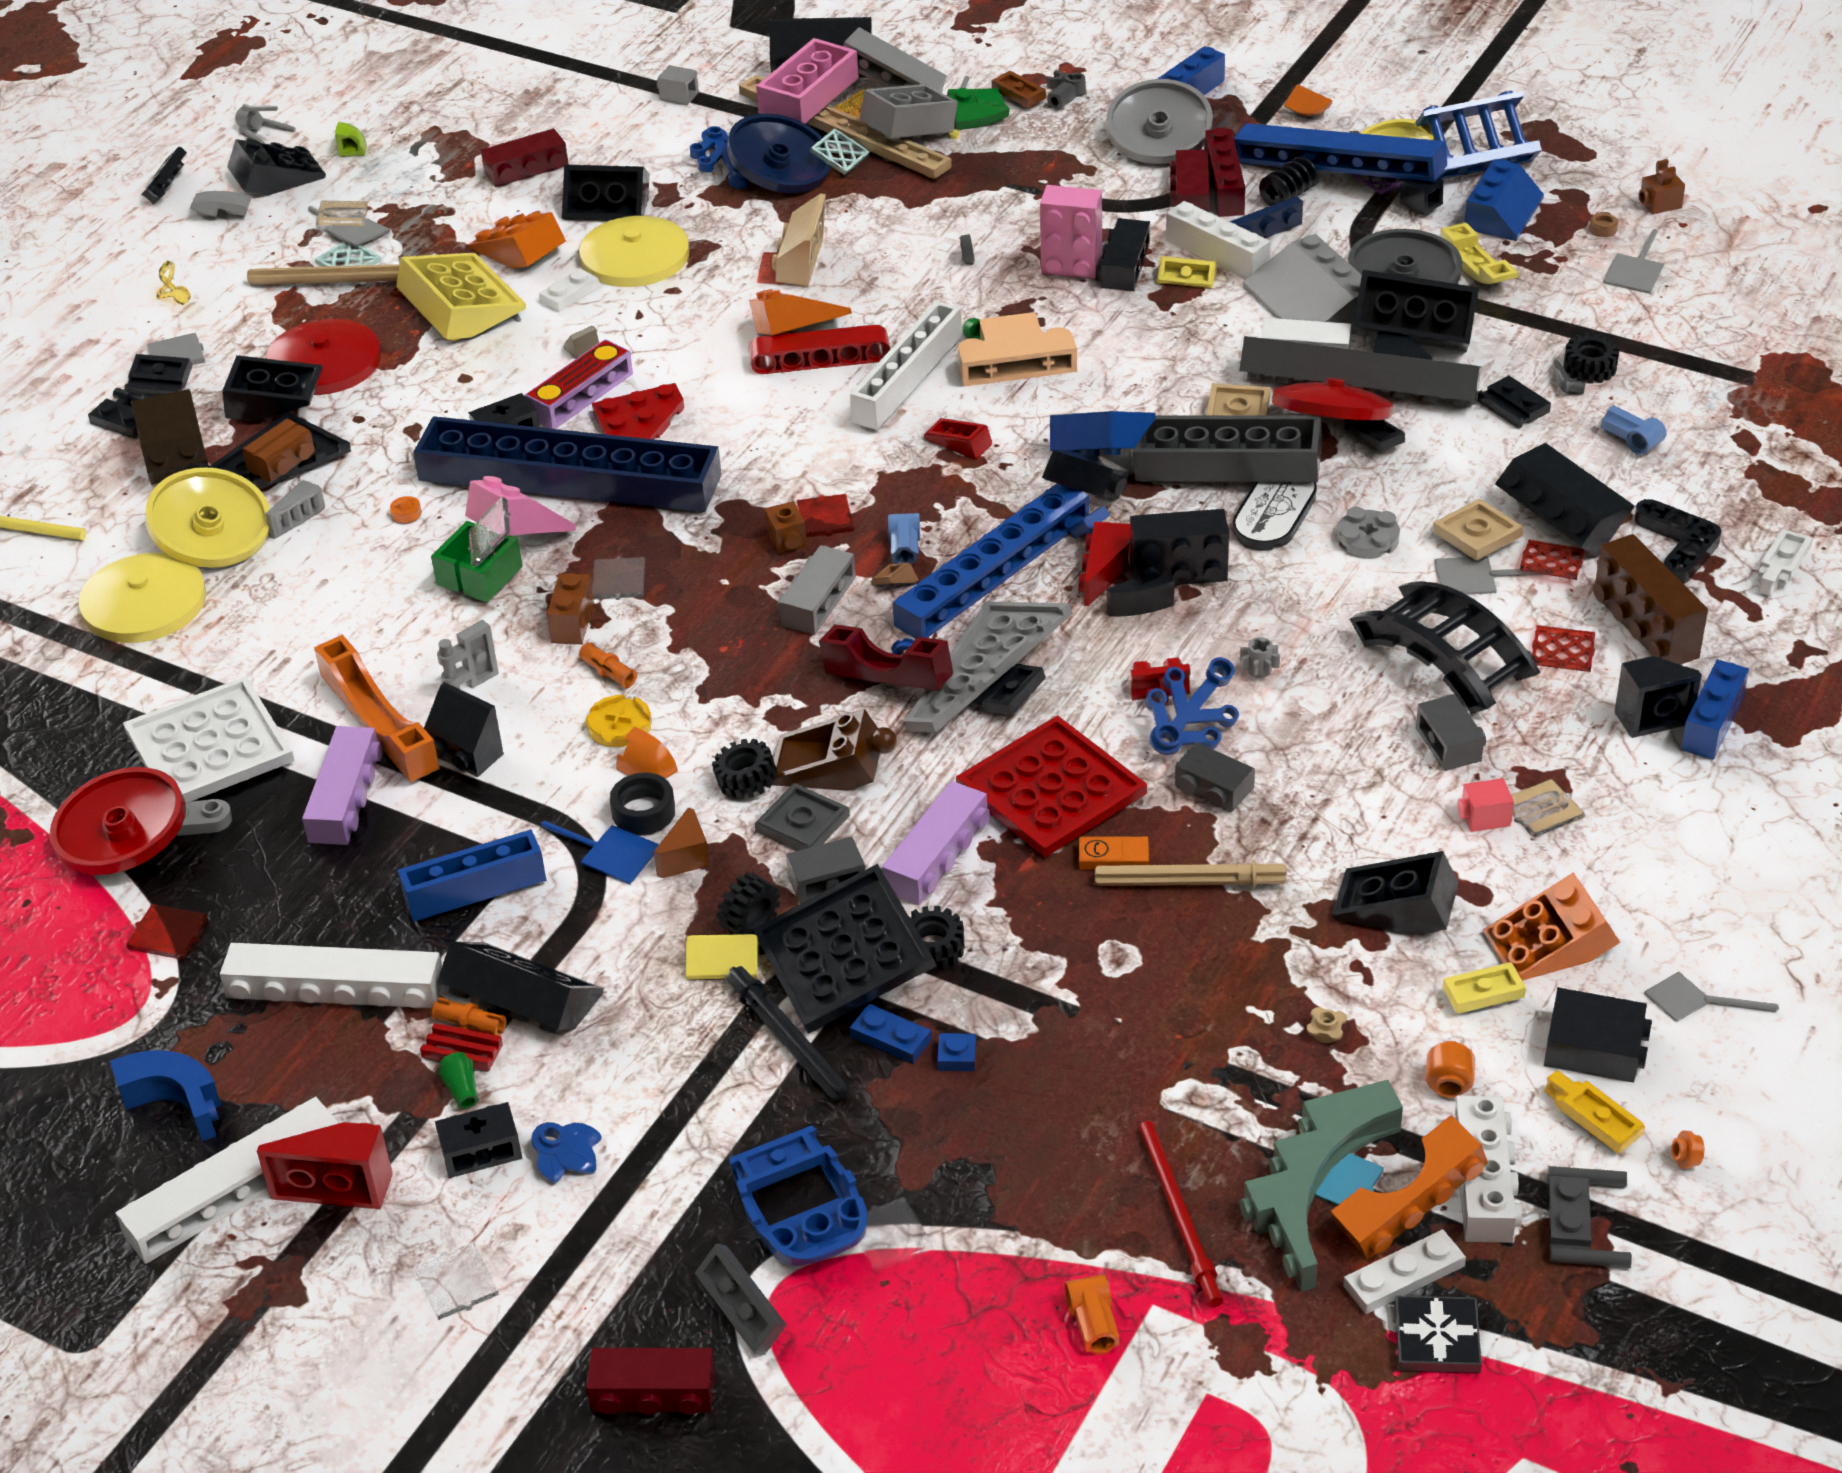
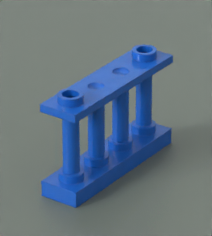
[1415,90,1542,180]

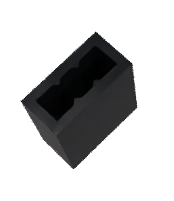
[1544,987,1652,1083]

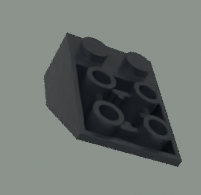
[227,138,326,195]

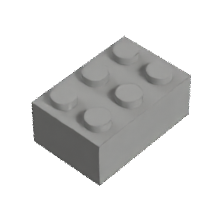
[860,84,958,140]

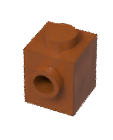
[764,501,807,554]

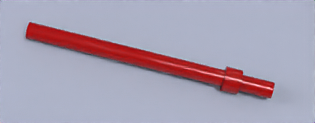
[1139,1121,1223,1308]

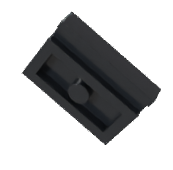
[124,354,193,396]
[1477,375,1551,429]
[971,664,1046,716]

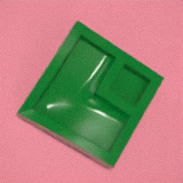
[947,88,1010,130]

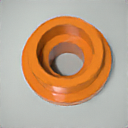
[1671,1130,1705,1169]

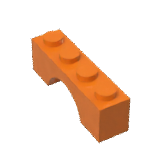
[1331,1115,1488,1260]

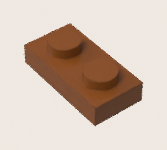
[992,71,1046,108]

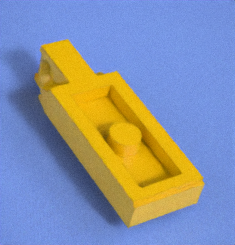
[1545,1070,1645,1155]

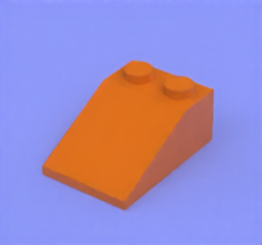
[749,289,852,335]

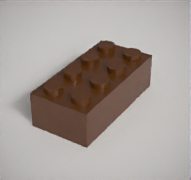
[1593,534,1708,665]

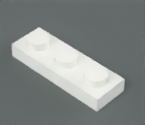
[1343,1229,1466,1314]

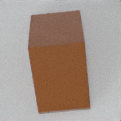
[654,808,710,878]

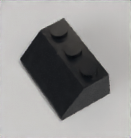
[562,164,650,220]

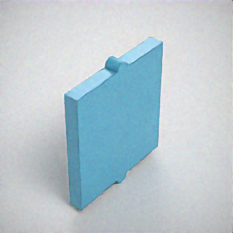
[1315,1153,1384,1206]

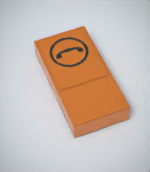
[1079,836,1149,870]

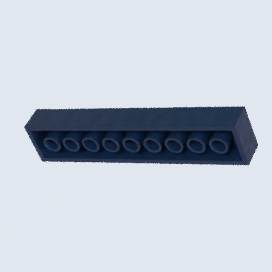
[413,416,722,512]

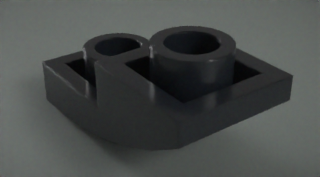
[1107,574,1174,617]

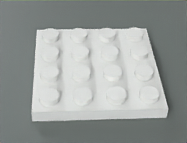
[123,676,295,802]

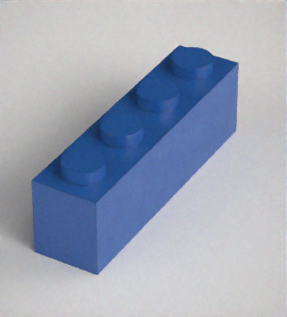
[398,829,547,922]

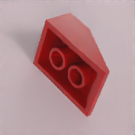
[257,1122,393,1209]

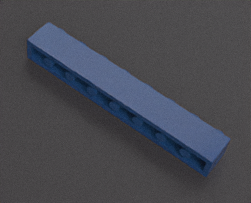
[1234,123,1448,182]

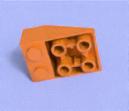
[467,211,566,269]
[1482,872,1621,981]

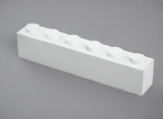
[850,301,962,430]
[220,943,442,1008]
[115,1096,339,1264]

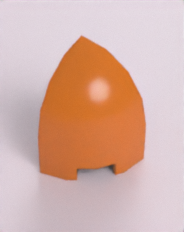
[1283,84,1333,116]
[616,726,678,778]

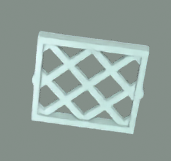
[809,128,870,175]
[314,241,381,266]

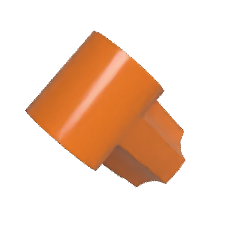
[1064,1274,1119,1355]

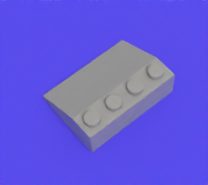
[1243,234,1362,327]

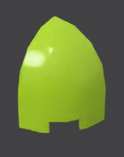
[335,122,367,156]

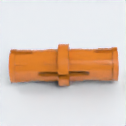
[579,642,637,688]
[432,997,506,1036]

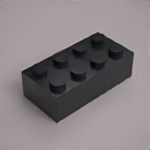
[1351,270,1479,352]

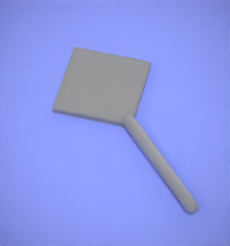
[1644,972,1779,1022]

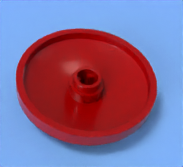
[266,319,381,395]
[1272,378,1393,420]
[50,767,186,875]

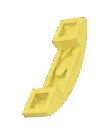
[1441,223,1519,284]

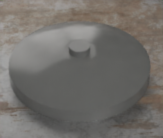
[1348,229,1463,284]

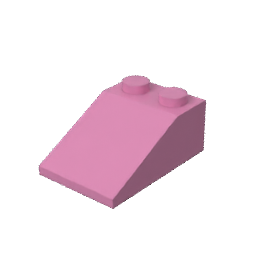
[465,476,576,536]

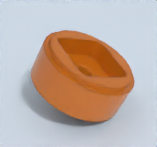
[390,496,422,523]

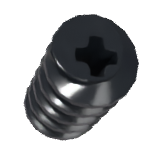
[1259,157,1319,206]

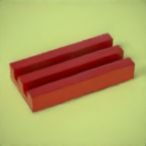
[420,1023,503,1071]

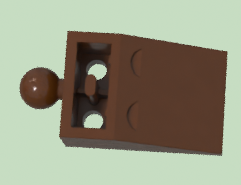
[771,709,897,791]

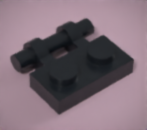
[88,387,154,439]

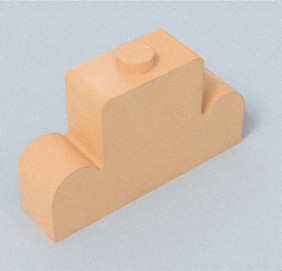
[958,313,1077,387]

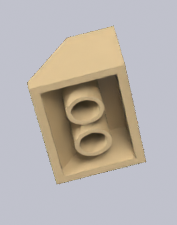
[772,193,826,287]

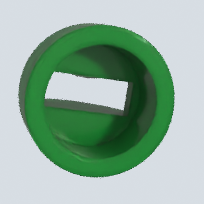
[962,318,980,339]

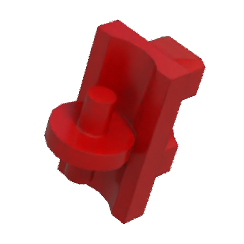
[1130,657,1191,706]

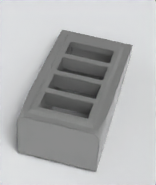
[265,480,325,539]

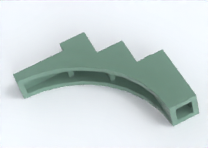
[1240,1080,1403,1292]

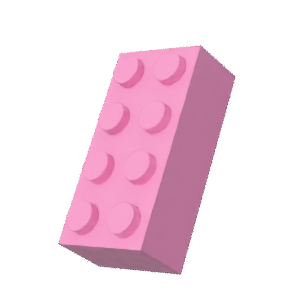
[756,38,859,124]

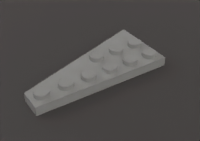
[904,601,1073,733]

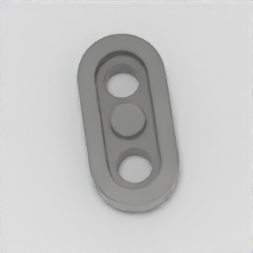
[177,799,232,836]

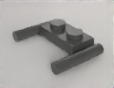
[1547,1166,1632,1268]

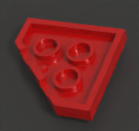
[592,383,684,439]

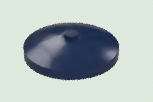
[726,113,832,193]

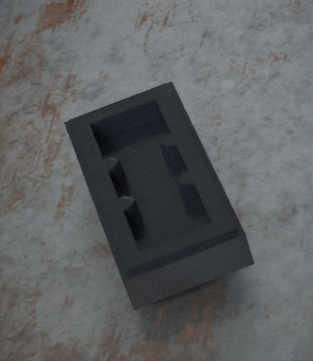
[1344,419,1405,451]

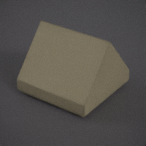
[563,325,599,359]

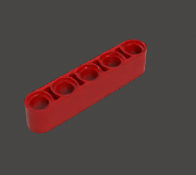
[748,325,891,374]

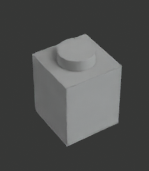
[657,65,699,105]

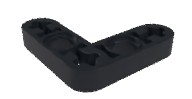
[1634,499,1722,584]

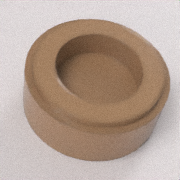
[1589,213,1618,237]

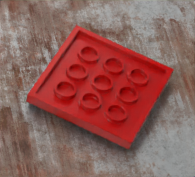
[956,715,1147,858]

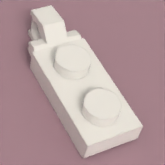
[1758,529,1813,596]

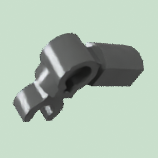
[1046,70,1086,110]

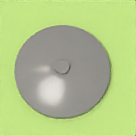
[1106,79,1213,164]

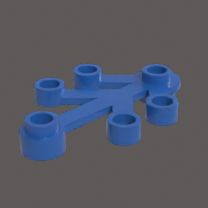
[690,126,750,189]
[1145,657,1239,755]

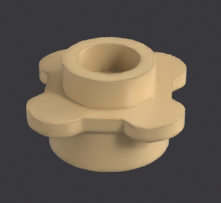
[1307,1007,1347,1043]

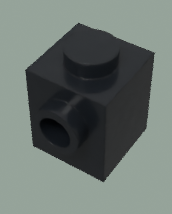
[1400,178,1443,216]

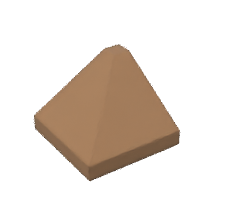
[870,563,918,585]

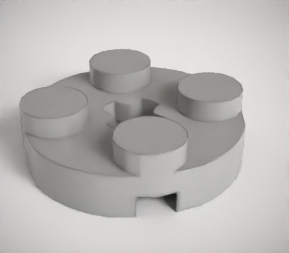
[1337,507,1400,559]

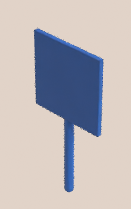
[541,821,659,885]

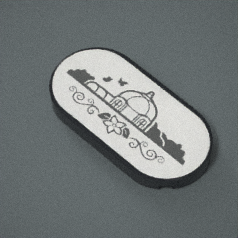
[1233,482,1317,550]

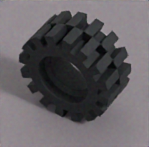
[1563,333,1619,384]
[712,738,777,800]
[716,873,781,935]
[909,905,965,972]

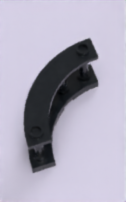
[1349,581,1541,714]

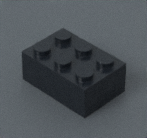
[1129,509,1229,585]

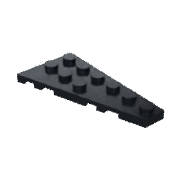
[207,412,352,489]

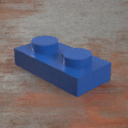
[850,1004,932,1064]

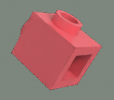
[1457,778,1514,832]

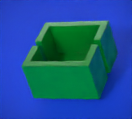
[431,521,523,602]

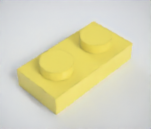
[1443,962,1526,1014]

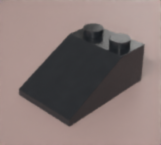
[222,355,323,421]
[1332,851,1459,935]

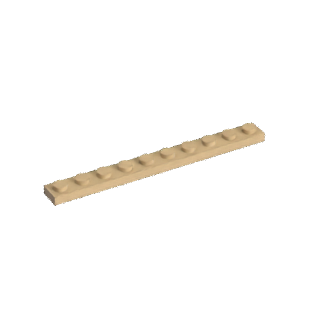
[739,75,952,179]

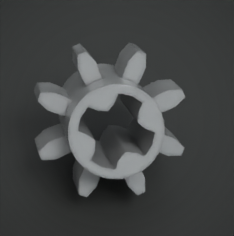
[1240,637,1280,678]

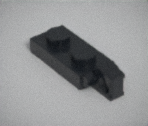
[141,146,187,205]

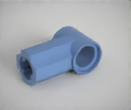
[1601,405,1667,455]
[888,513,920,565]

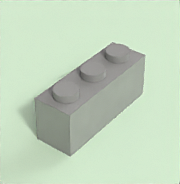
[777,545,856,635]

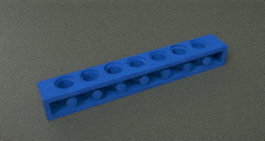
[893,483,1089,639]

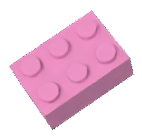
[1040,185,1102,279]

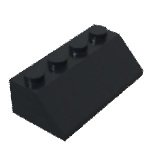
[769,17,873,78]
[1495,443,1635,557]
[438,941,604,1034]

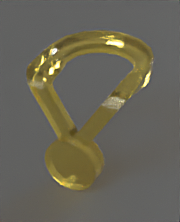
[156,260,191,305]

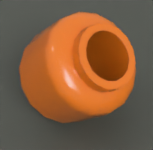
[1426,1041,1475,1098]

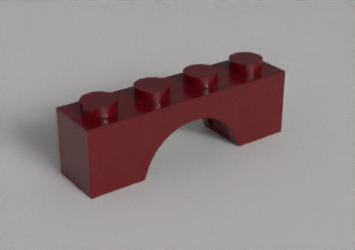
[1204,128,1246,217]
[819,624,954,691]

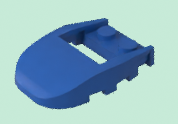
[729,1125,868,1266]

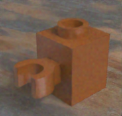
[1638,159,1685,215]

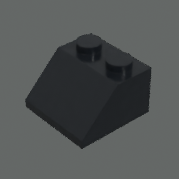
[1614,656,1702,738]
[424,682,504,777]

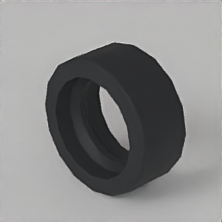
[610,772,675,835]

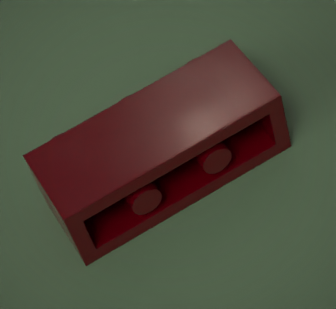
[481,128,569,187]
[1170,150,1209,212]
[586,1348,716,1415]

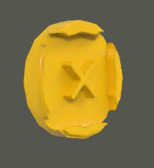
[586,695,652,747]

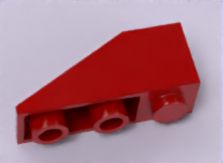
[1078,521,1130,606]

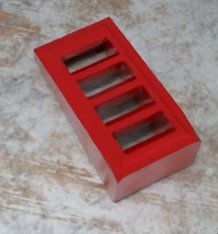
[924,418,992,459]

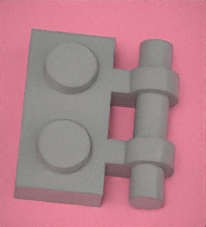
[437,619,499,689]

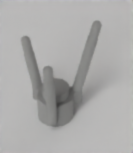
[235,104,296,143]

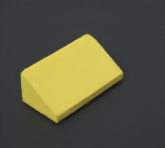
[1156,256,1217,289]
[686,934,759,979]

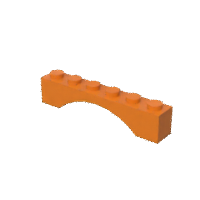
[314,634,440,783]

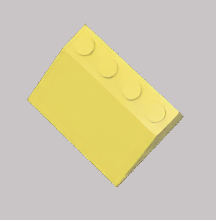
[396,253,526,341]

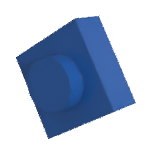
[1068,505,1110,539]
[938,1033,976,1071]

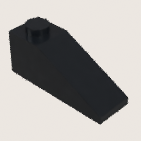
[1042,449,1130,499]

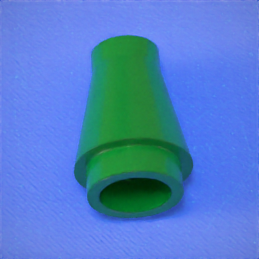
[438,1052,479,1109]

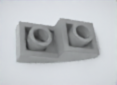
[190,191,252,217]

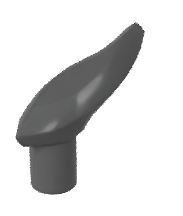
[1553,359,1586,394]

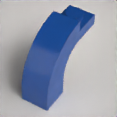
[109,1050,221,1141]

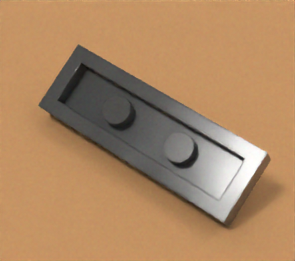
[695,1244,787,1355]

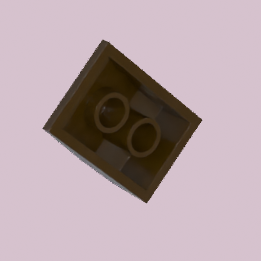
[131,389,209,485]

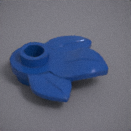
[531,1122,602,1184]

